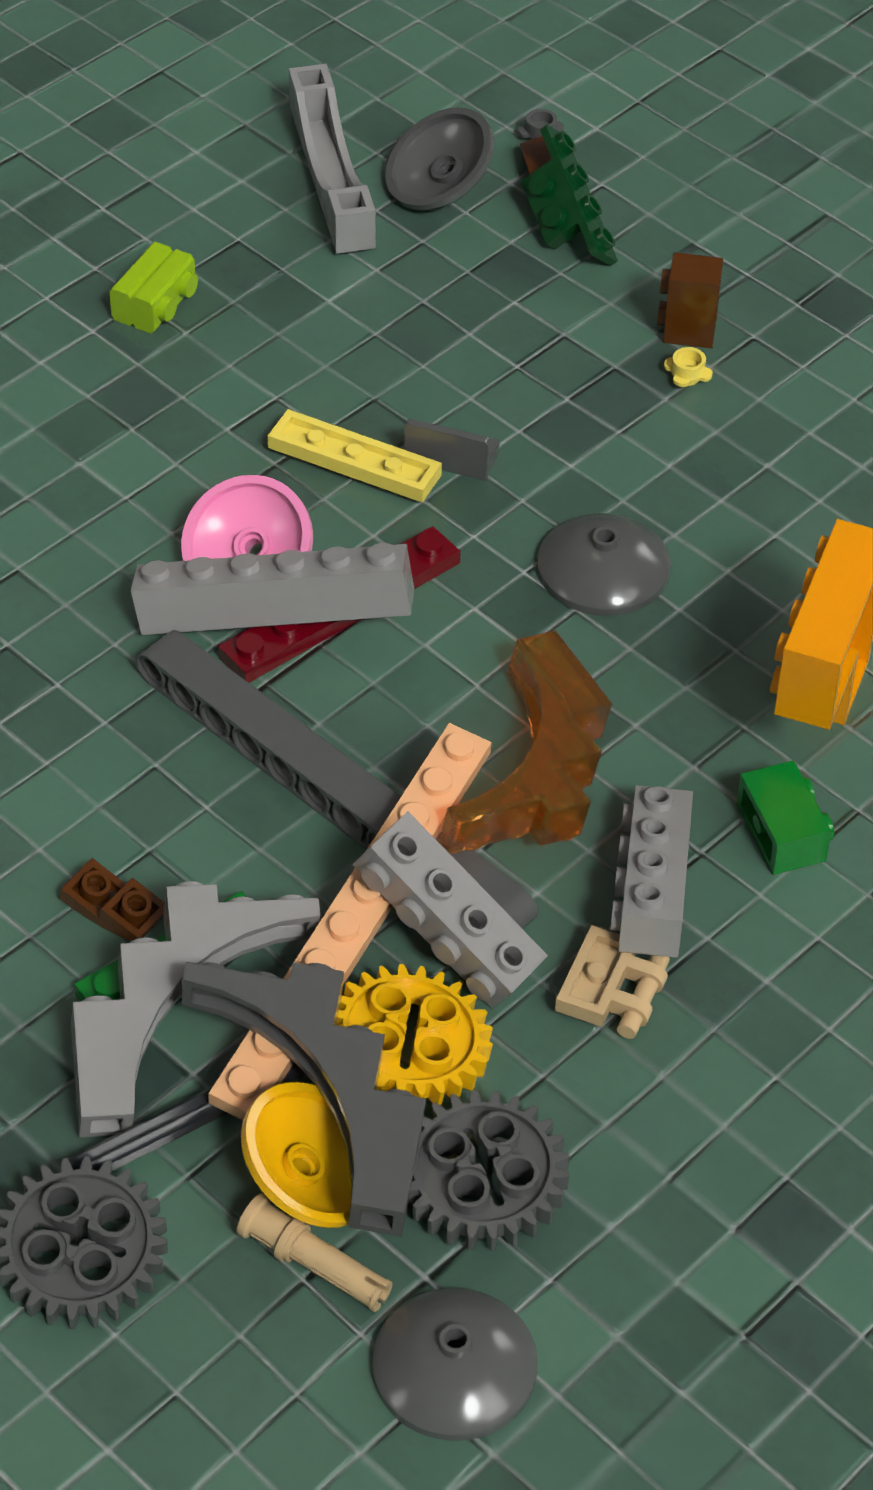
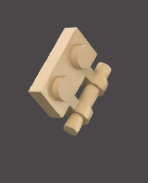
[555,925,670,1039]

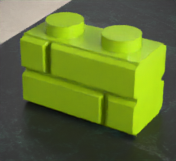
[109,241,198,334]

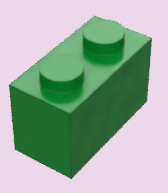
[736,760,834,875]

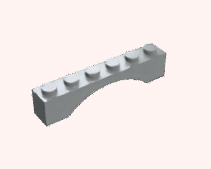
[288,63,376,254]

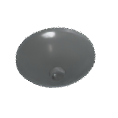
[385,107,495,210]
[537,513,671,616]
[372,1288,537,1441]

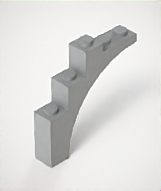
[71,881,321,1138]

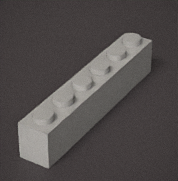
[131,543,414,635]

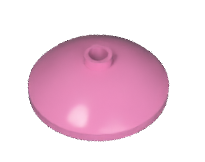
[181,475,313,561]

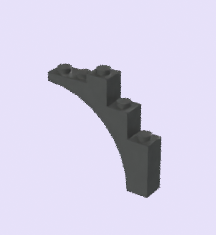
[182,962,426,1237]

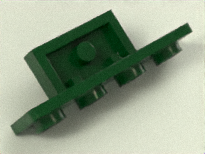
[521,124,618,266]

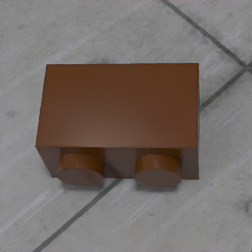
[657,252,724,349]

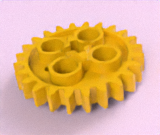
[336,964,493,1105]

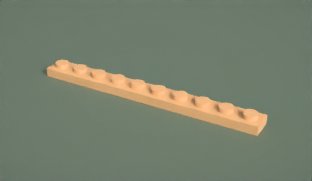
[209,723,492,1120]

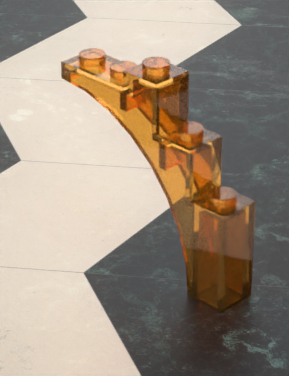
[438,630,612,855]

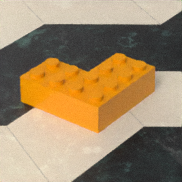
[770,519,873,730]

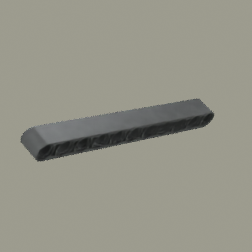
[136,630,538,929]

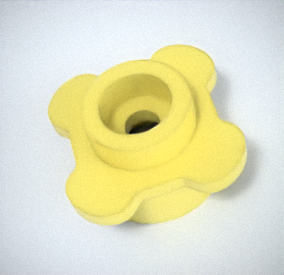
[664,347,713,387]

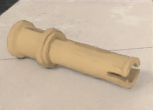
[237,1193,393,1312]

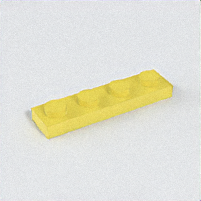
[268,409,442,503]

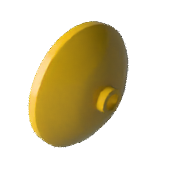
[241,1082,352,1228]

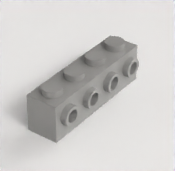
[610,785,693,958]
[353,811,548,1009]

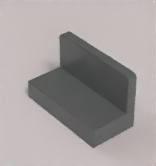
[404,419,500,481]

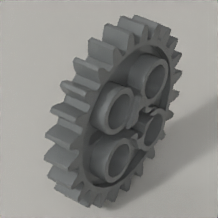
[408,1090,569,1251]
[0,1156,168,1329]

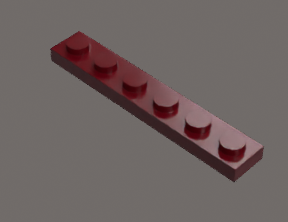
[218,526,461,683]

